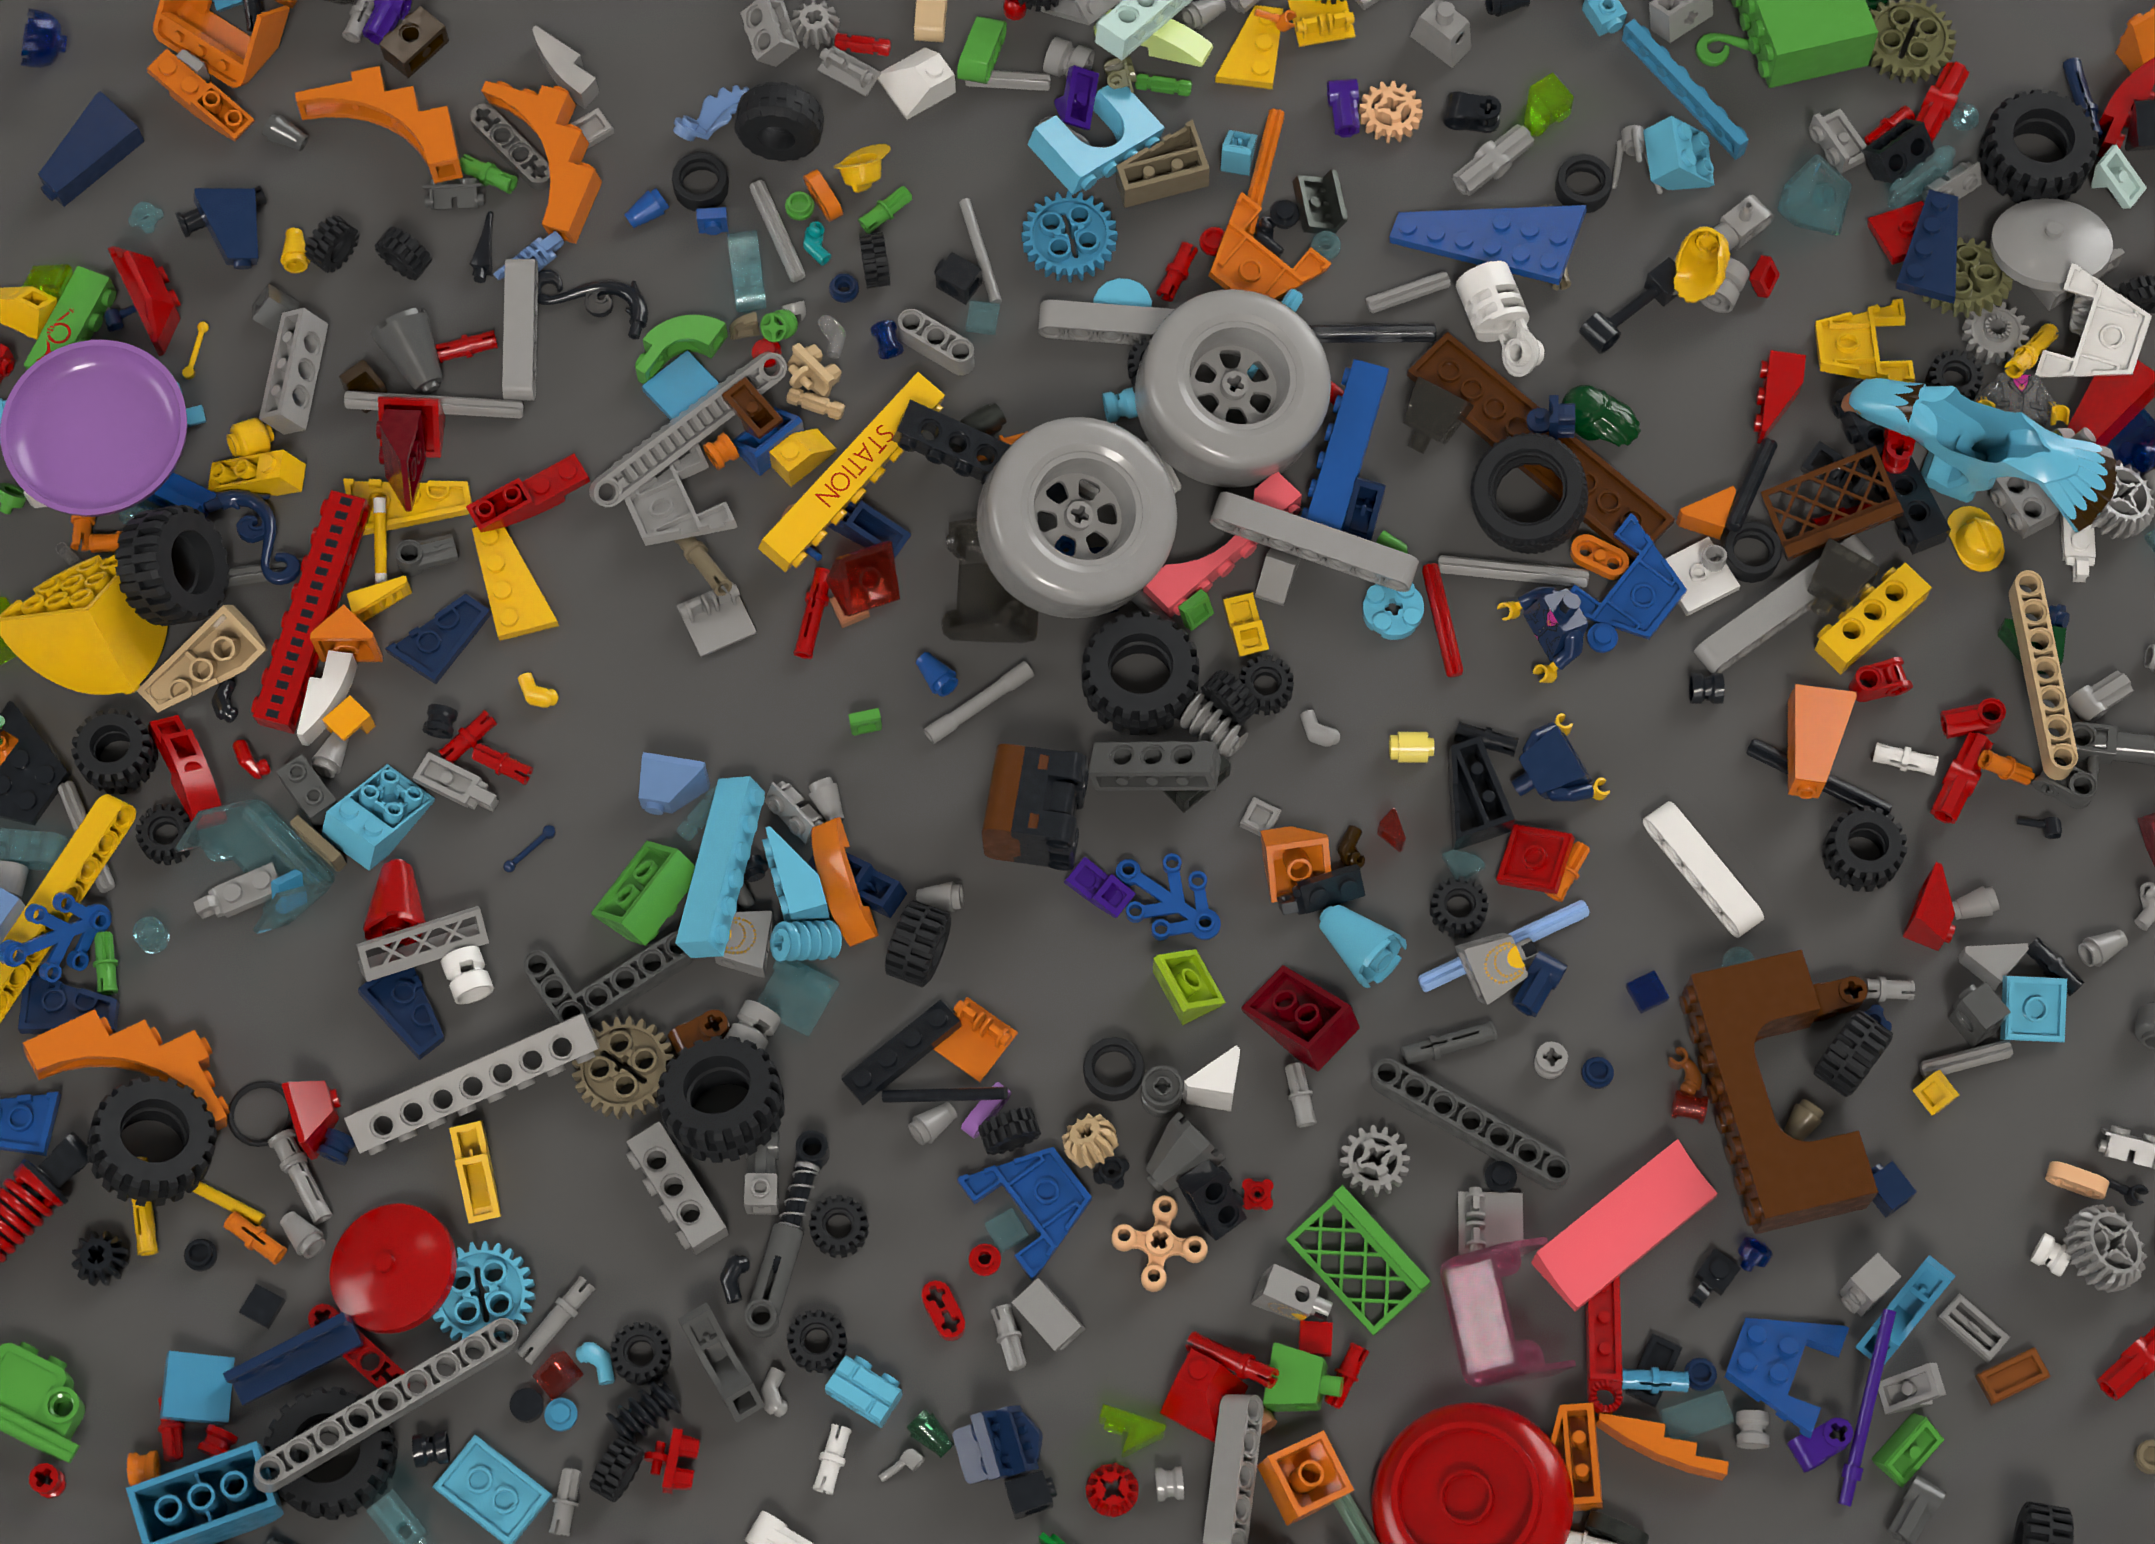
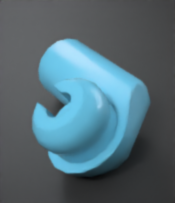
[576,1342,615,1385]

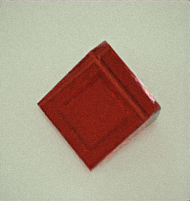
[1377,807,1406,852]
[533,1351,584,1400]

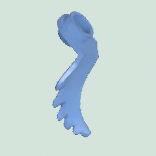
[673,85,749,141]

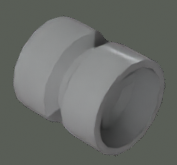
[1043,36,1095,79]
[1700,258,1750,313]
[724,1000,781,1050]

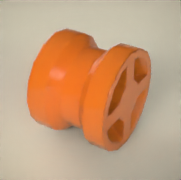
[703,432,739,470]
[127,1450,161,1486]

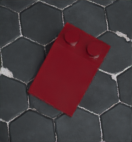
[376,409,426,512]
[1241,965,1360,1072]

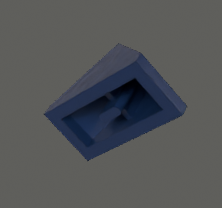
[1343,477,1386,541]

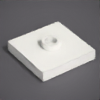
[1665,537,1740,616]

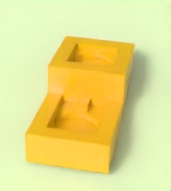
[1222,592,1269,657]

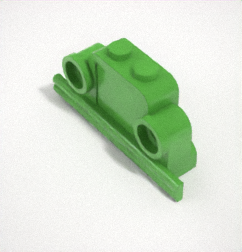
[0,1341,85,1464]

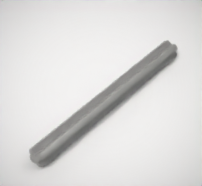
[344,391,524,418]

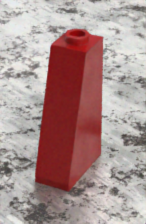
[2067,360,2155,447]

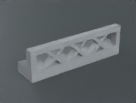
[356,906,489,982]

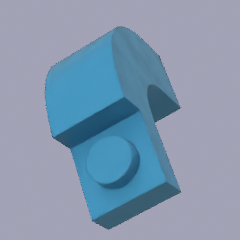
[1855,1255,1955,1365]

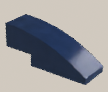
[828,501,911,559]
[807,852,908,919]

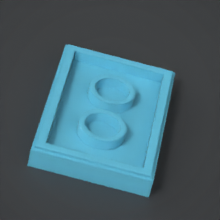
[433,1435,553,1544]

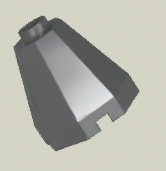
[1146,1112,1226,1192]

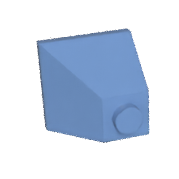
[638,752,710,815]

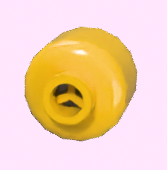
[226,418,274,457]

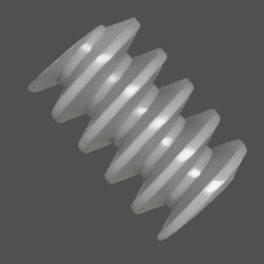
[1180,693,1248,759]

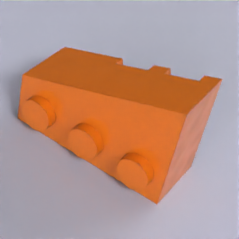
[1551,1403,1603,1511]

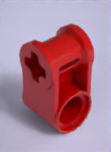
[1881,428,1916,474]
[1848,657,1913,702]

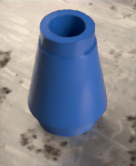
[624,188,669,229]
[916,652,958,697]

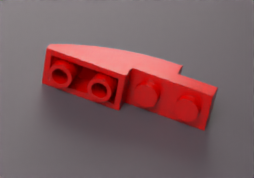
[2097,58,2155,157]
[466,453,590,533]
[148,715,224,828]

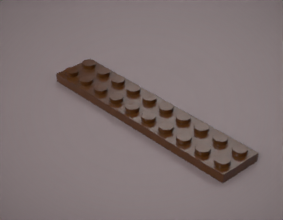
[1407,332,1675,563]

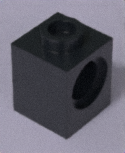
[934,252,982,305]
[1005,1470,1057,1520]

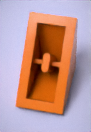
[1676,485,1737,540]

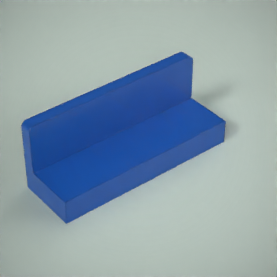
[146,472,216,518]

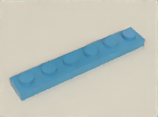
[1622,19,1749,160]

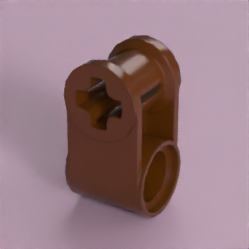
[1813,976,1868,1022]
[668,1009,731,1055]

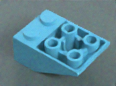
[321,764,435,871]
[762,826,830,922]

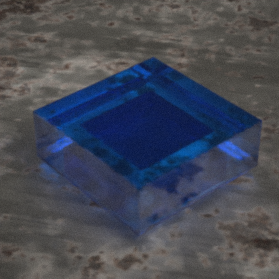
[1625,970,1670,1014]

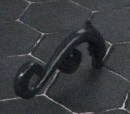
[538,270,648,340]

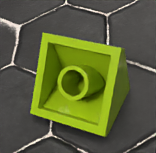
[1153,949,1226,1026]

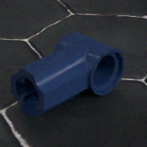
[1512,950,1568,1017]

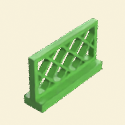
[1286,1185,1432,1336]

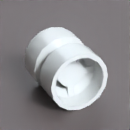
[440,946,494,1004]

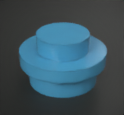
[544,1398,578,1432]

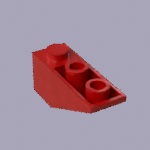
[1753,350,1806,444]

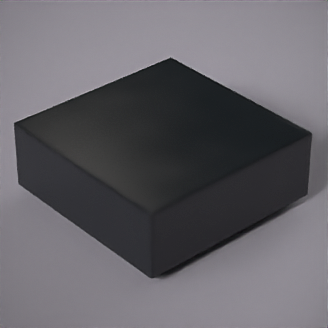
[239,1284,286,1329]

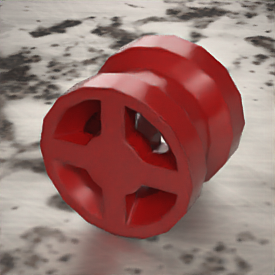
[196,1424,239,1457]

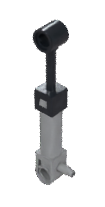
[1579,194,1774,354]

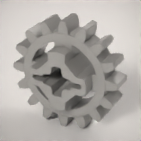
[1339,1125,1410,1197]

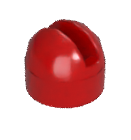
[1003,0,1027,20]

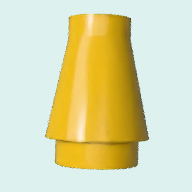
[280,228,310,273]

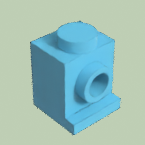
[1582,0,1627,36]

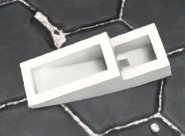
[297,650,358,746]

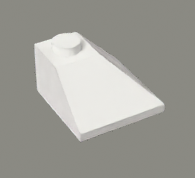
[878,47,956,120]

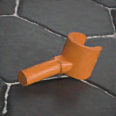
[1254,9,1297,32]

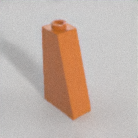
[1788,684,1856,799]

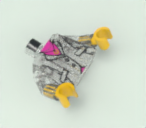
[1975,372,2070,428]

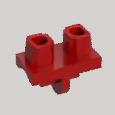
[643,1428,700,1494]

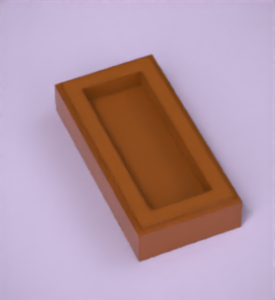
[1975,1347,2051,1406]

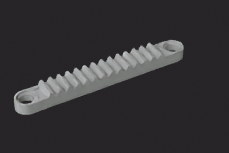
[589,352,787,508]

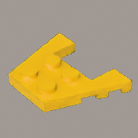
[1815,298,1915,383]

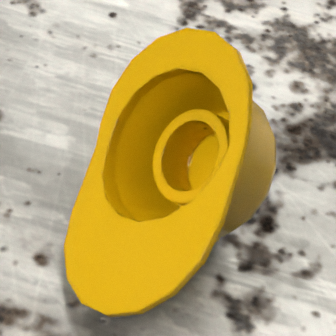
[834,144,891,193]
[1947,506,2005,572]

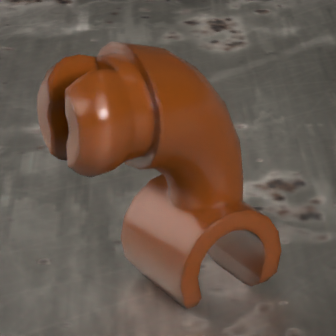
[1668,1047,1702,1097]

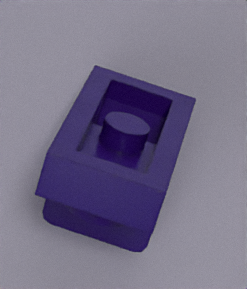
[1054,65,1099,130]

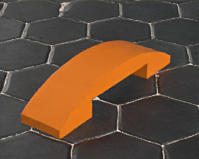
[812,817,879,947]

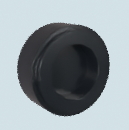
[510,1388,544,1423]

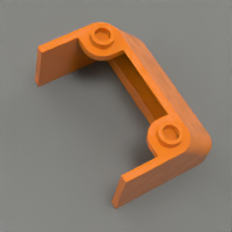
[153,0,290,88]

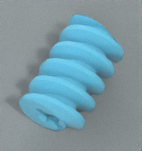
[770,920,842,962]

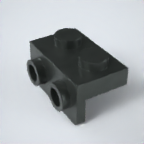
[1292,170,1348,235]

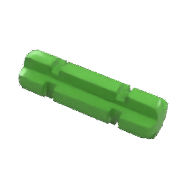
[1135,73,1192,96]

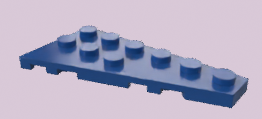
[1389,205,1587,285]

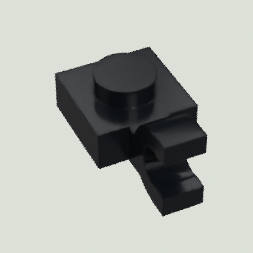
[1689,1249,1741,1308]

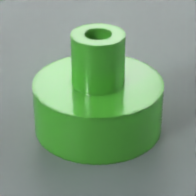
[0,483,27,514]

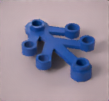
[1116,853,1221,941]
[0,892,111,983]

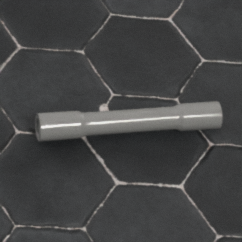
[923,661,1034,744]

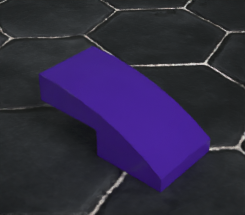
[1064,856,1136,918]

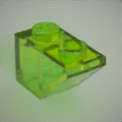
[1523,72,1574,137]

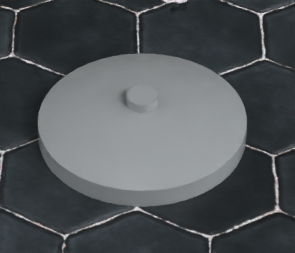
[1990,198,2113,291]

